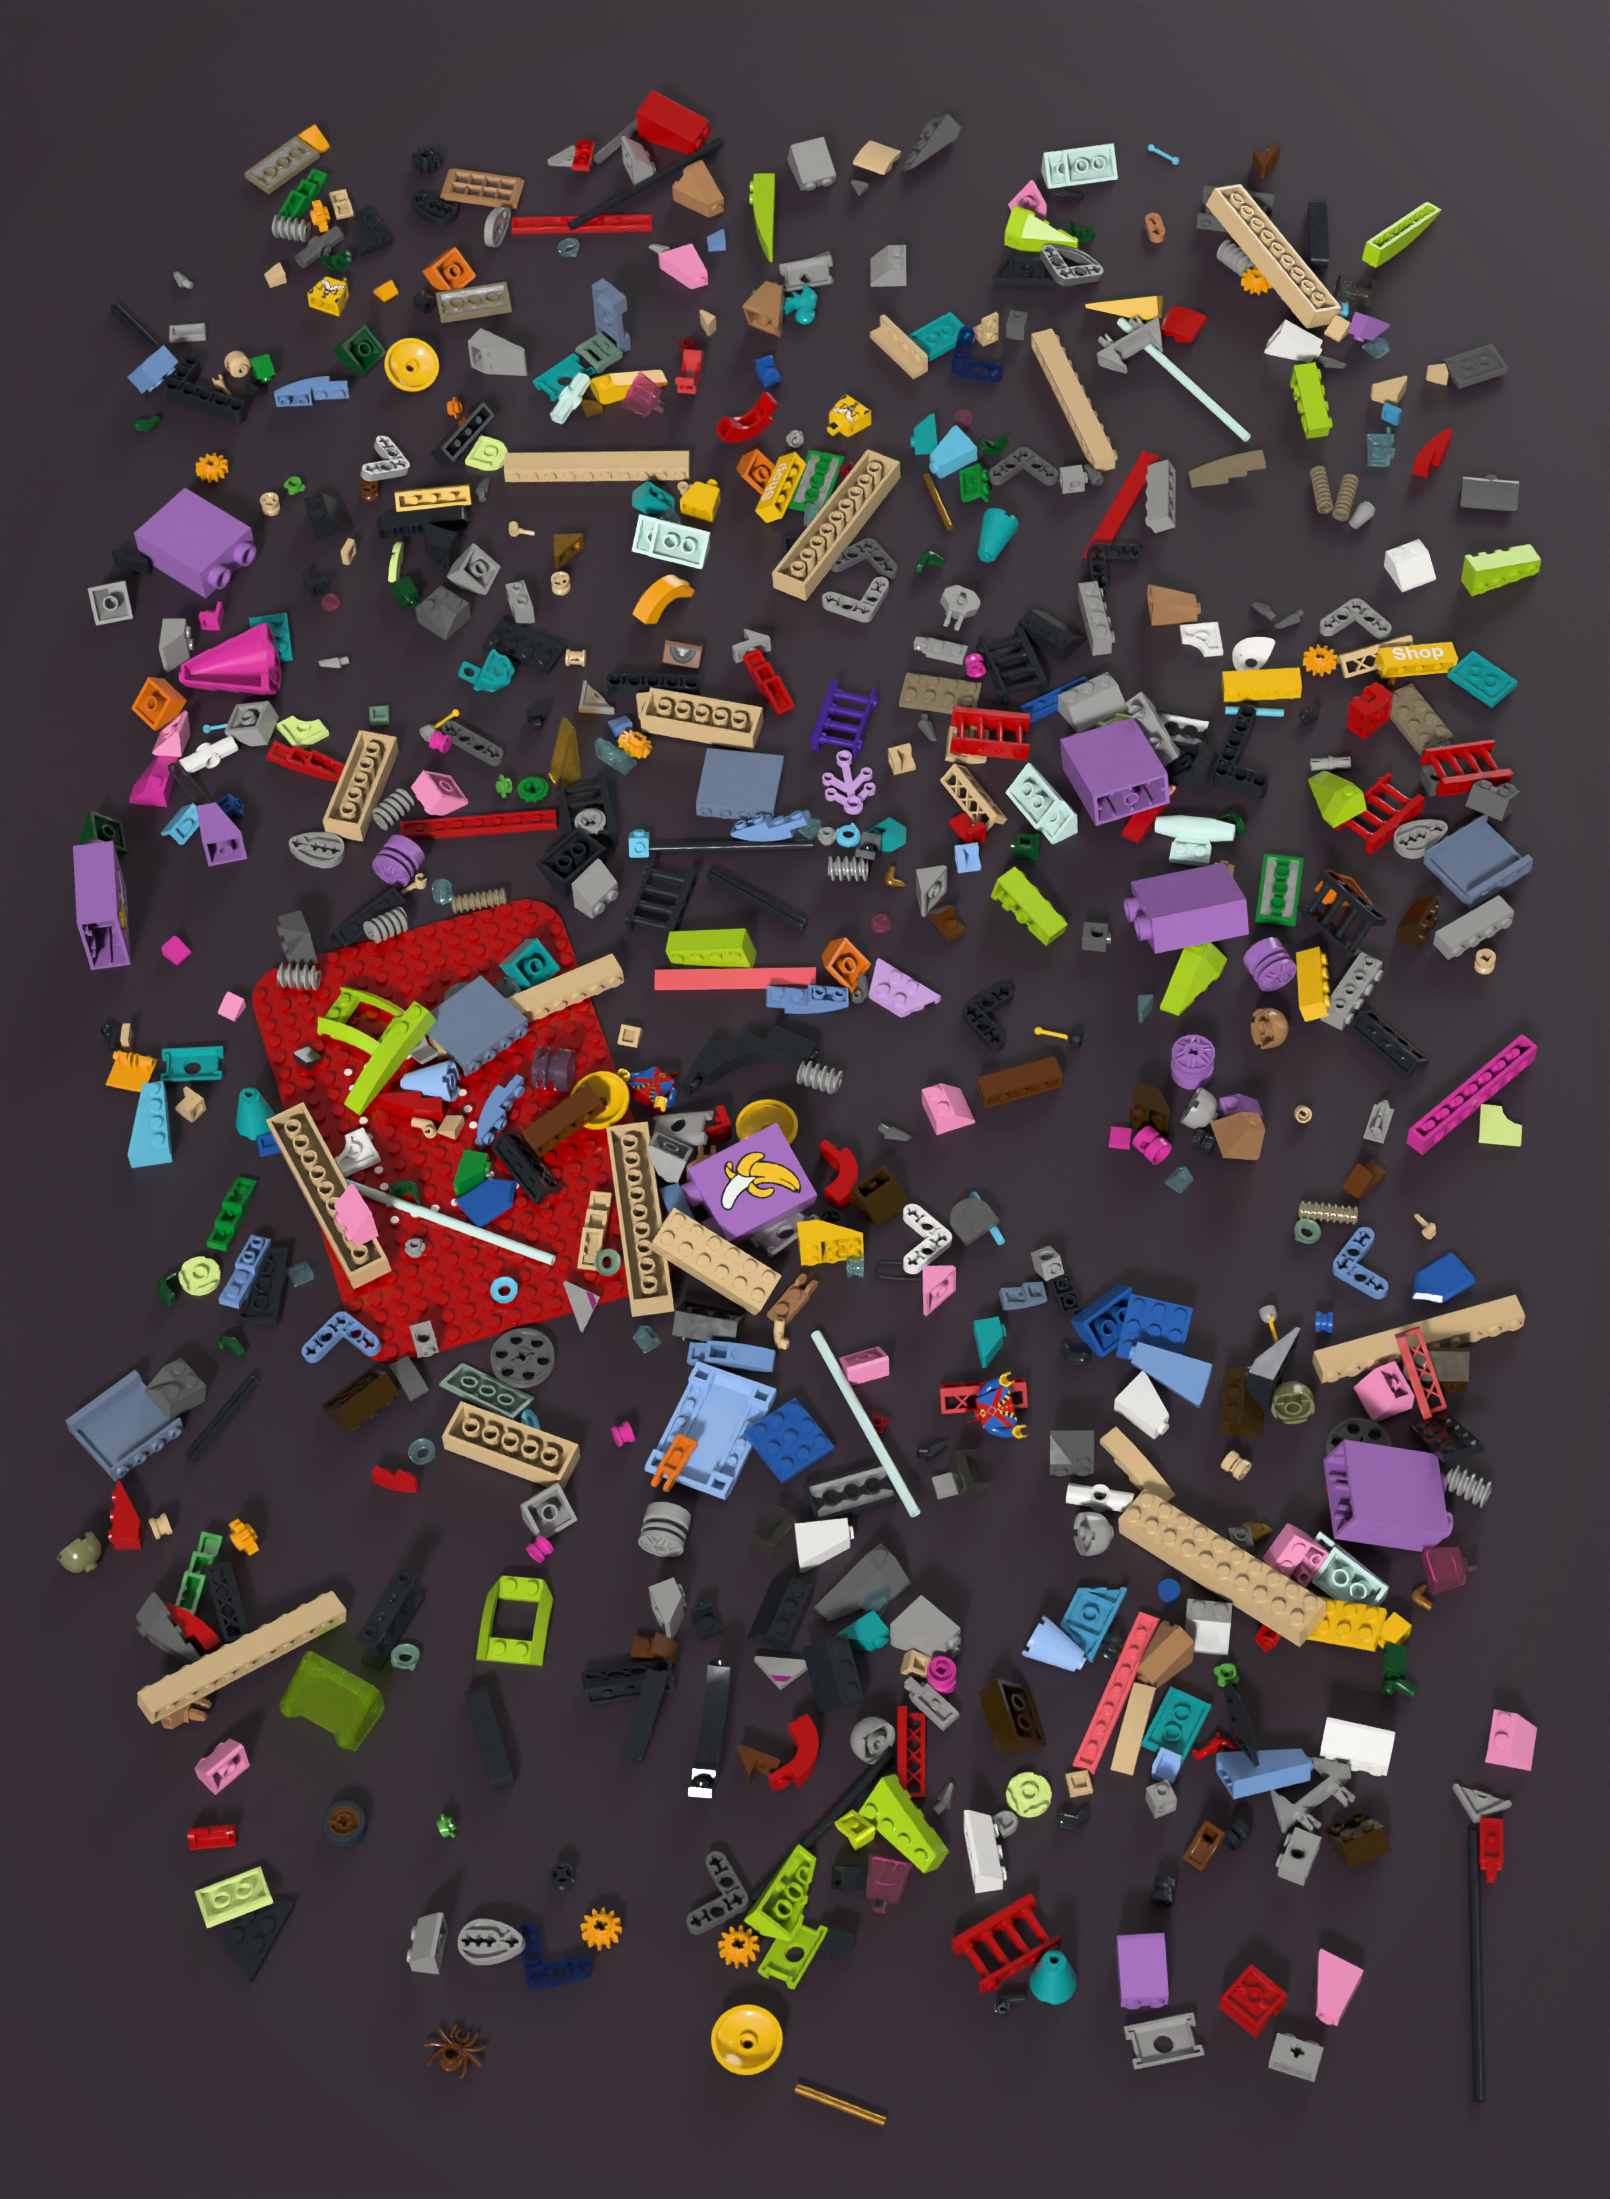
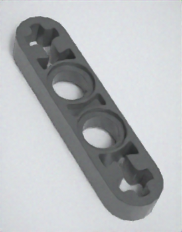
[441,721,504,766]

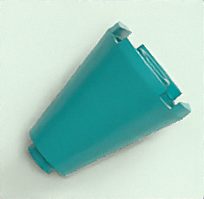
[977,508,1019,563]
[235,1087,276,1140]
[1030,1950,1077,2005]

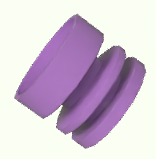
[372,834,425,887]
[1243,937,1297,992]
[1171,1035,1215,1090]

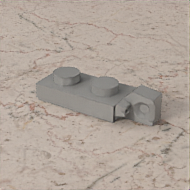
[914,637,968,665]
[904,1676,959,1731]

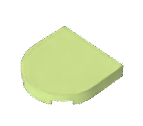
[465,435,508,471]

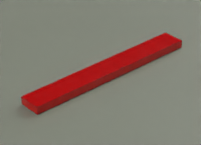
[511,214,653,234]
[1084,451,1160,560]
[400,809,557,840]

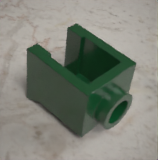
[392,576,420,609]
[1011,833,1040,861]
[1382,1644,1407,1679]

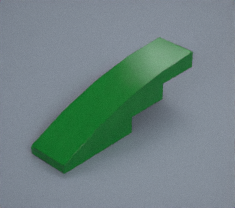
[278,168,329,223]
[207,1177,258,1252]
[175,1531,225,1616]

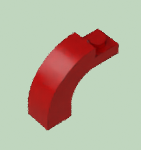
[675,349,704,394]
[715,391,778,443]
[819,1139,858,1210]
[768,1714,819,1792]

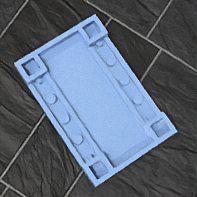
[645,1361,777,1500]

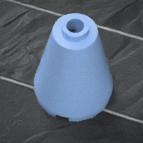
[400,1061,460,1102]
[1021,1615,1087,1672]

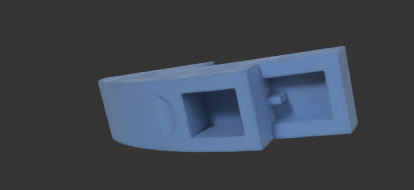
[274,376,350,407]
[730,810,811,842]
[766,985,849,1014]
[477,1074,525,1150]
[219,1234,271,1309]
[687,1341,776,1372]

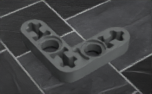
[989,447,1058,486]
[831,538,898,580]
[686,1851,749,1935]

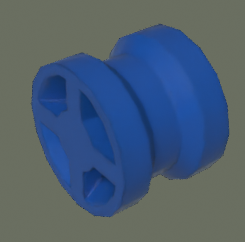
[1314,1311,1333,1333]

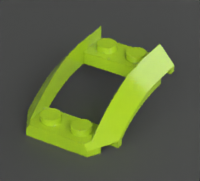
[317,987,406,1056]
[476,1576,554,1666]

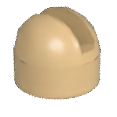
[1294,1105,1312,1123]

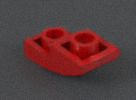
[572,140,595,171]
[371,1466,419,1493]

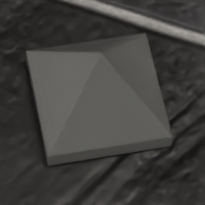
[851,180,872,196]

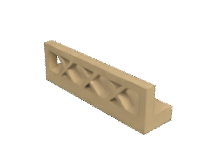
[870,314,928,379]
[1337,635,1414,678]
[940,763,1007,832]

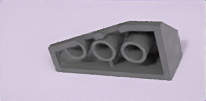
[902,113,962,171]
[815,1544,911,1623]
[136,1592,200,1665]

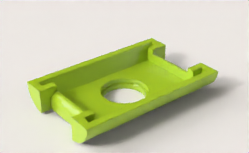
[757,1924,828,1989]

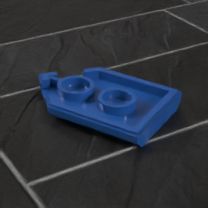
[454,1178,517,1228]
[1412,1252,1476,1304]

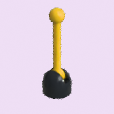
[1034,1027,1083,1048]

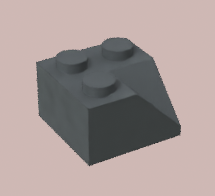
[416,585,471,641]
[1465,780,1521,821]
[276,910,318,969]
[145,1358,206,1421]
[1049,1430,1095,1476]

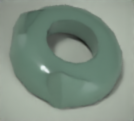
[1294,1218,1321,1244]
[595,1249,621,1276]
[391,1644,420,1671]

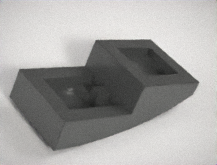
[388,1356,429,1402]

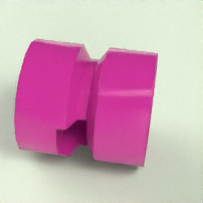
[1133,1126,1172,1165]
[927,1656,956,1697]

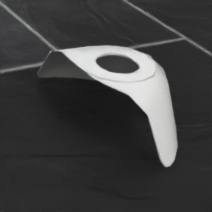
[1232,637,1275,671]

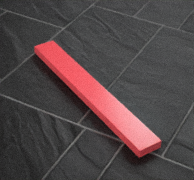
[654,967,816,990]
[1073,1611,1160,1774]

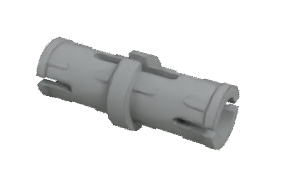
[1310,756,1351,771]

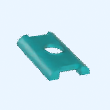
[533,353,596,402]
[160,1046,224,1082]

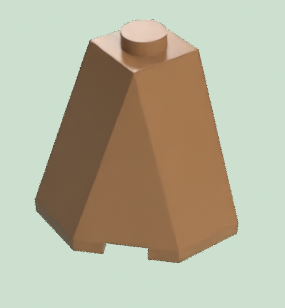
[672,160,724,218]
[742,281,785,337]
[1147,584,1201,626]
[1211,1111,1265,1160]
[1137,1620,1195,1689]

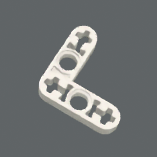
[903,1204,952,1274]

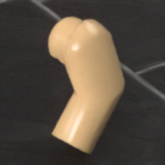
[411,1116,437,1138]
[773,1317,790,1350]

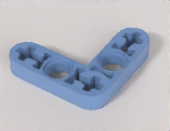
[1332,1227,1388,1299]
[302,1311,382,1363]

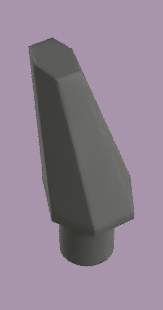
[1317,355,1347,369]
[474,478,490,502]
[1251,601,1277,622]
[1275,609,1304,629]
[917,714,937,742]
[878,1124,912,1141]
[932,1781,955,1815]

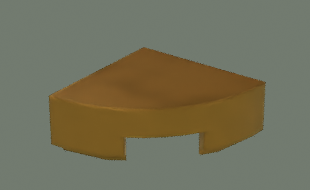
[581,400,604,418]
[1241,1522,1272,1544]

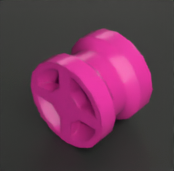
[965,654,986,678]
[429,730,452,754]
[611,1421,635,1447]
[526,1535,554,1563]

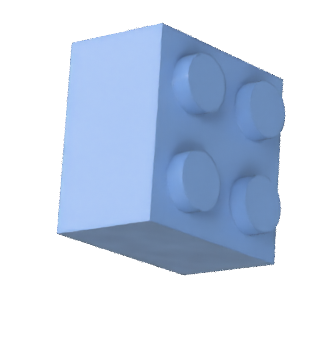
[128,345,178,393]

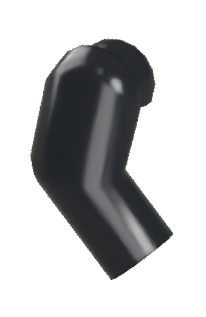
[99,1024,120,1052]
[1054,1809,1090,1831]
[994,1992,1026,2015]

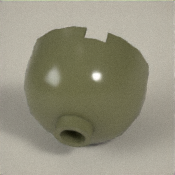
[1271,1381,1315,1424]
[56,1531,102,1573]

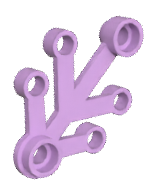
[822,750,876,815]

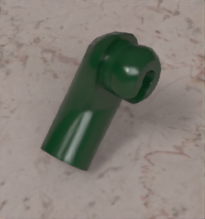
[132,415,160,432]
[216,1336,247,1358]
[1382,1678,1417,1698]

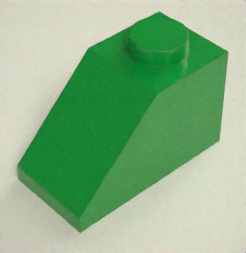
[249,353,276,382]
[453,1150,492,1196]

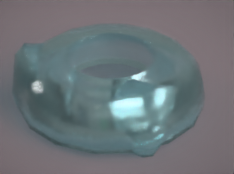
[557,238,580,257]
[408,1438,436,1465]

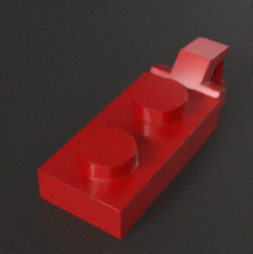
[1479,1818,1503,1883]

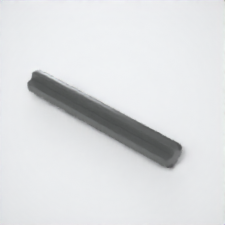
[593,118,638,164]

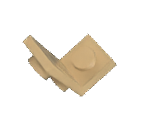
[971,312,999,347]

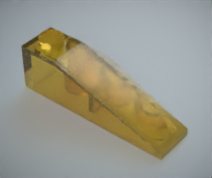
[549,717,581,787]

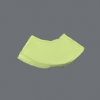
[388,542,404,582]

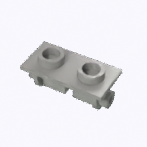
[1363,1100,1394,1143]

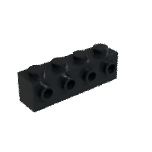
[430,402,495,467]

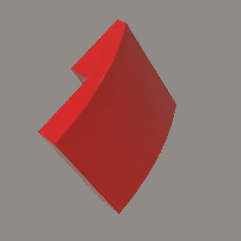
[1160,306,1208,343]

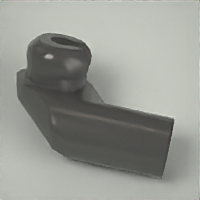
[851,976,869,1004]

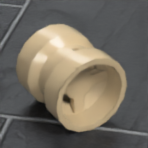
[1221,1450,1252,1480]

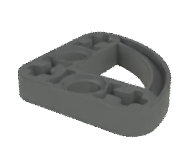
[1040,245,1104,286]

